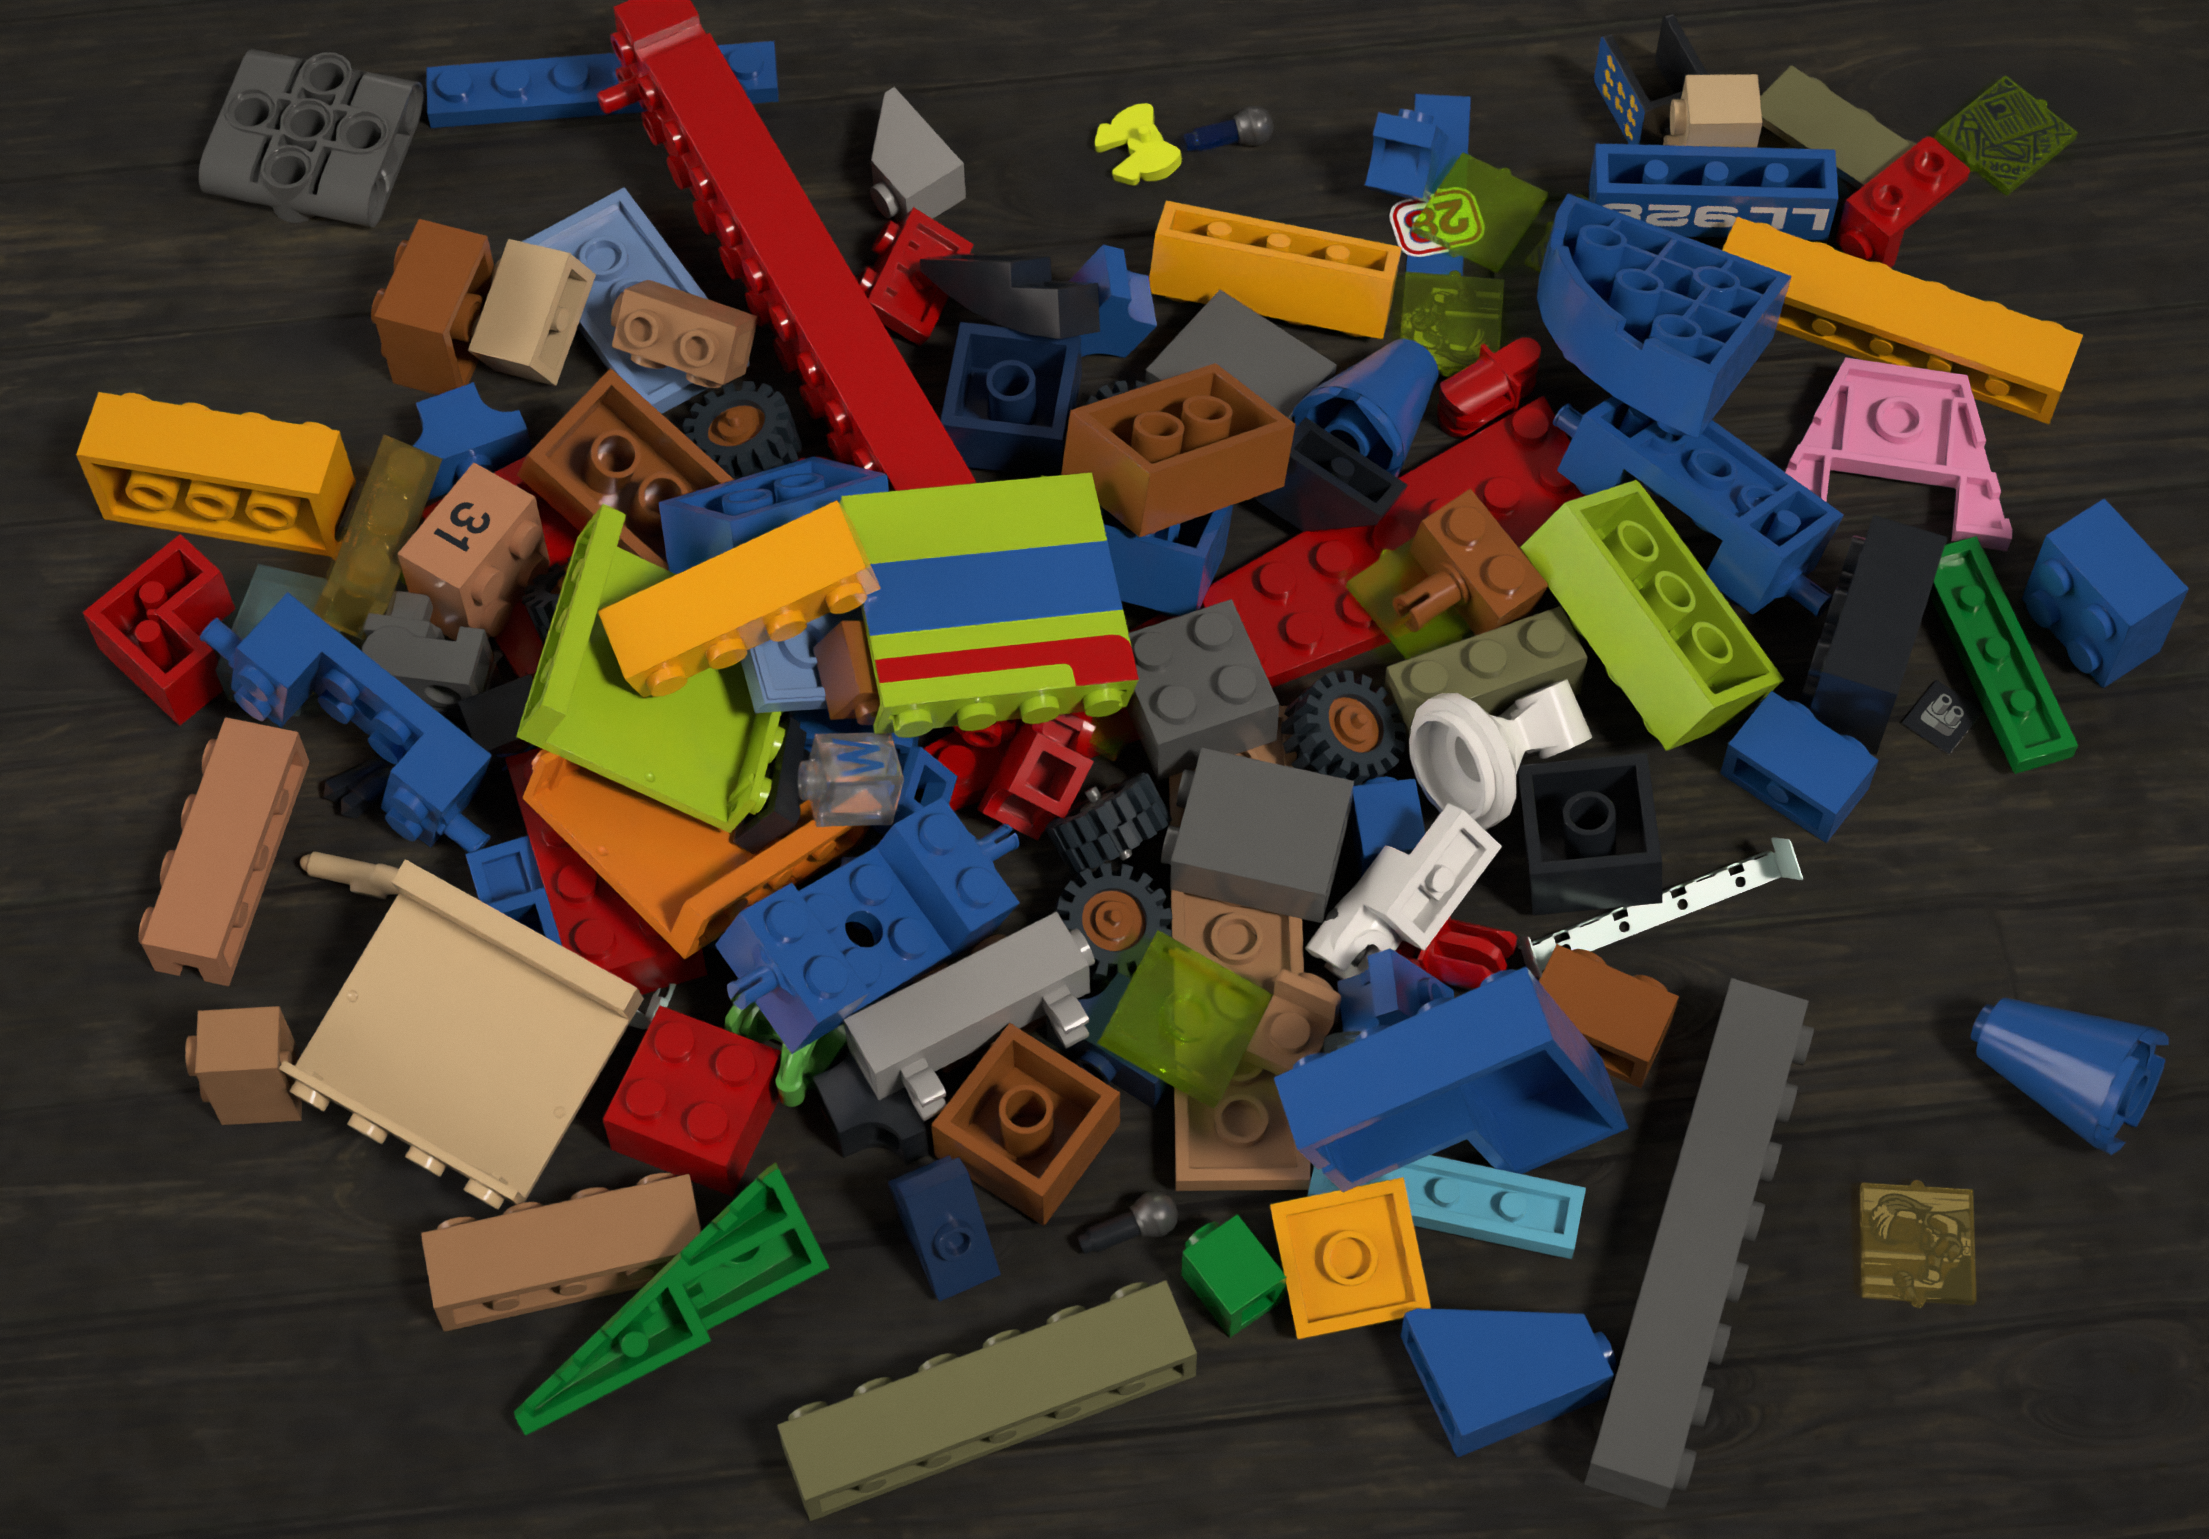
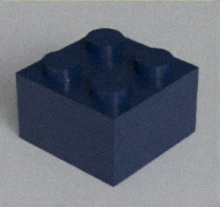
[941,322,1082,477]

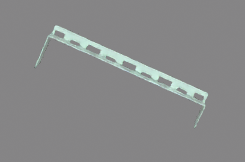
[1518,837,1803,978]

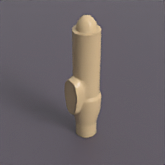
[300,851,399,899]

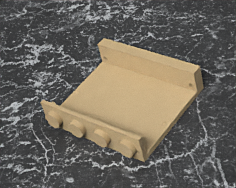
[279,859,644,1210]

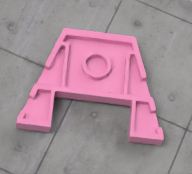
[1785,358,2012,551]

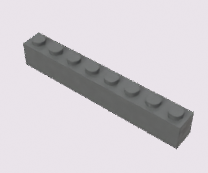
[1584,978,1814,1510]

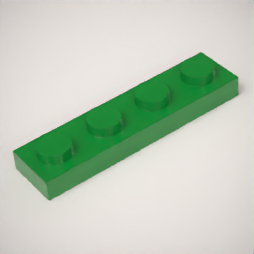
[1929,536,2078,774]

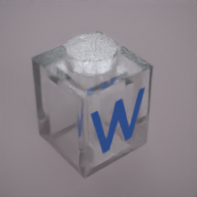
[798,733,904,827]

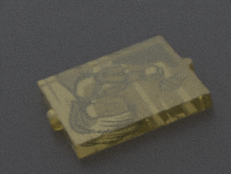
[1860,1180,1977,1308]

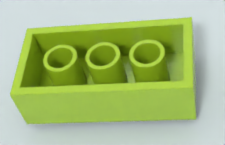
[1520,480,1784,751]

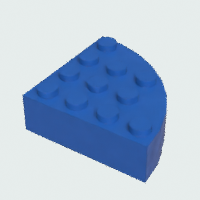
[1537,194,1792,439]

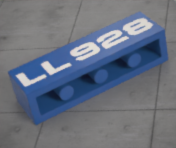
[1589,144,1838,240]

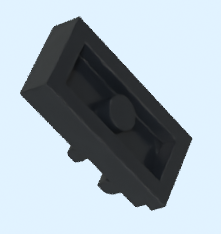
[733,717,821,855]

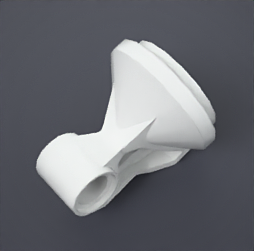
[1409,678,1592,830]

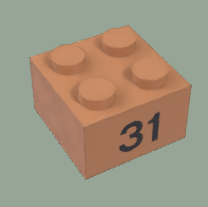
[398,462,550,641]

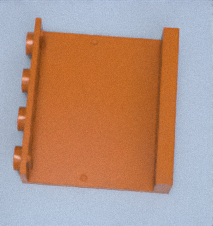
[523,749,880,959]

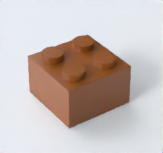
[371,219,494,395]
[931,1023,1120,1226]

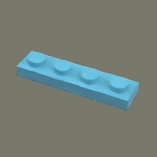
[1308,1155,1586,1259]

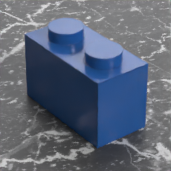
[1720,691,1879,843]

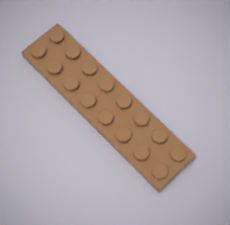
[1169,706,1311,1191]

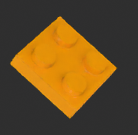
[1270,1177,1431,1340]

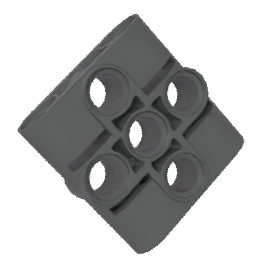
[199,49,423,227]

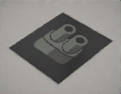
[1902,680,1984,754]

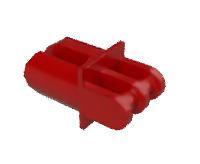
[1437,337,1541,437]
[1395,917,1517,990]

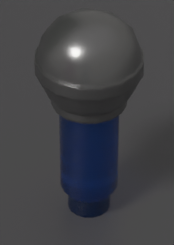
[1184,105,1274,151]

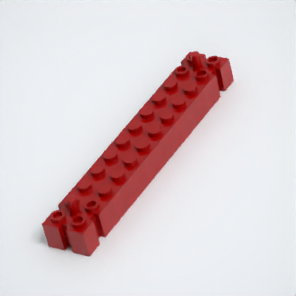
[597,0,976,492]

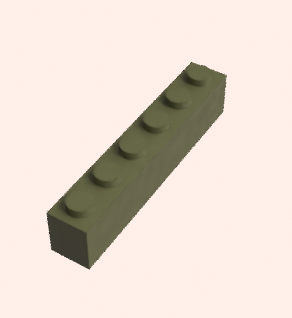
[777,1281,1197,1521]

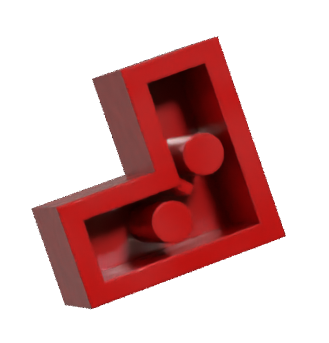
[82,534,235,726]

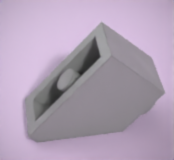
[870,87,966,222]

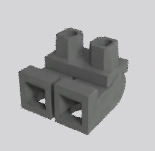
[362,591,504,740]

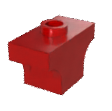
[977,713,1096,841]

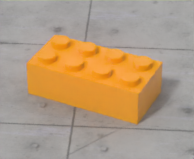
[76,392,356,558]

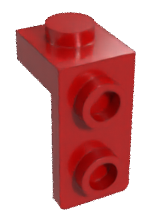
[1835,136,1970,268]

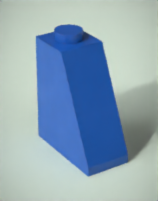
[1401,1308,1617,1458]

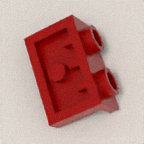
[856,207,974,346]

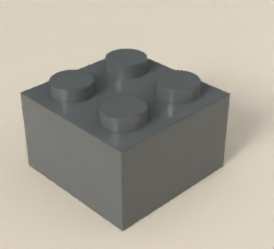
[1126,599,1279,781]

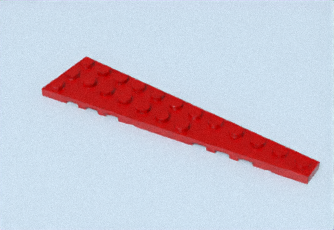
[923,396,1586,811]

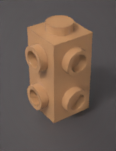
[611,279,759,388]

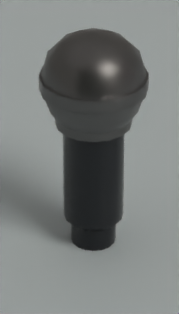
[1077,1191,1178,1255]

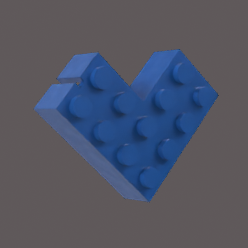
[1274,967,1628,1192]

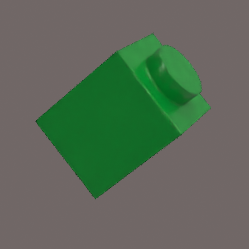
[1182,1214,1286,1338]

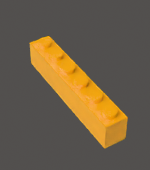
[1722,217,2083,424]

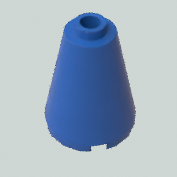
[1291,339,1439,477]
[1971,998,2169,1155]

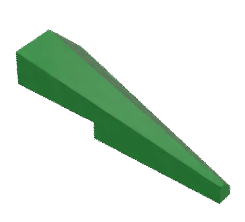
[514,1162,830,1436]

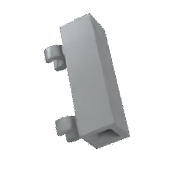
[844,912,1095,1121]

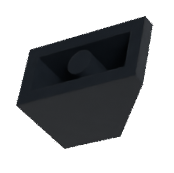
[1253,417,1408,532]

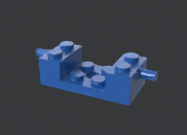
[1553,396,1844,617]
[200,592,492,853]
[715,797,1020,1054]

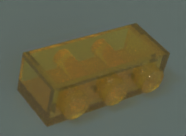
[312,434,442,641]

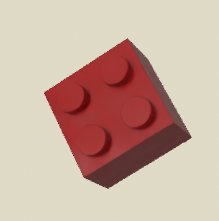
[603,1005,781,1197]

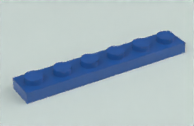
[427,41,779,128]

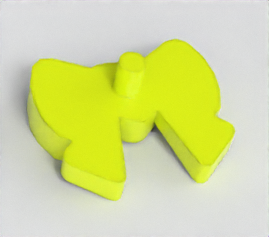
[1095,103,1182,186]

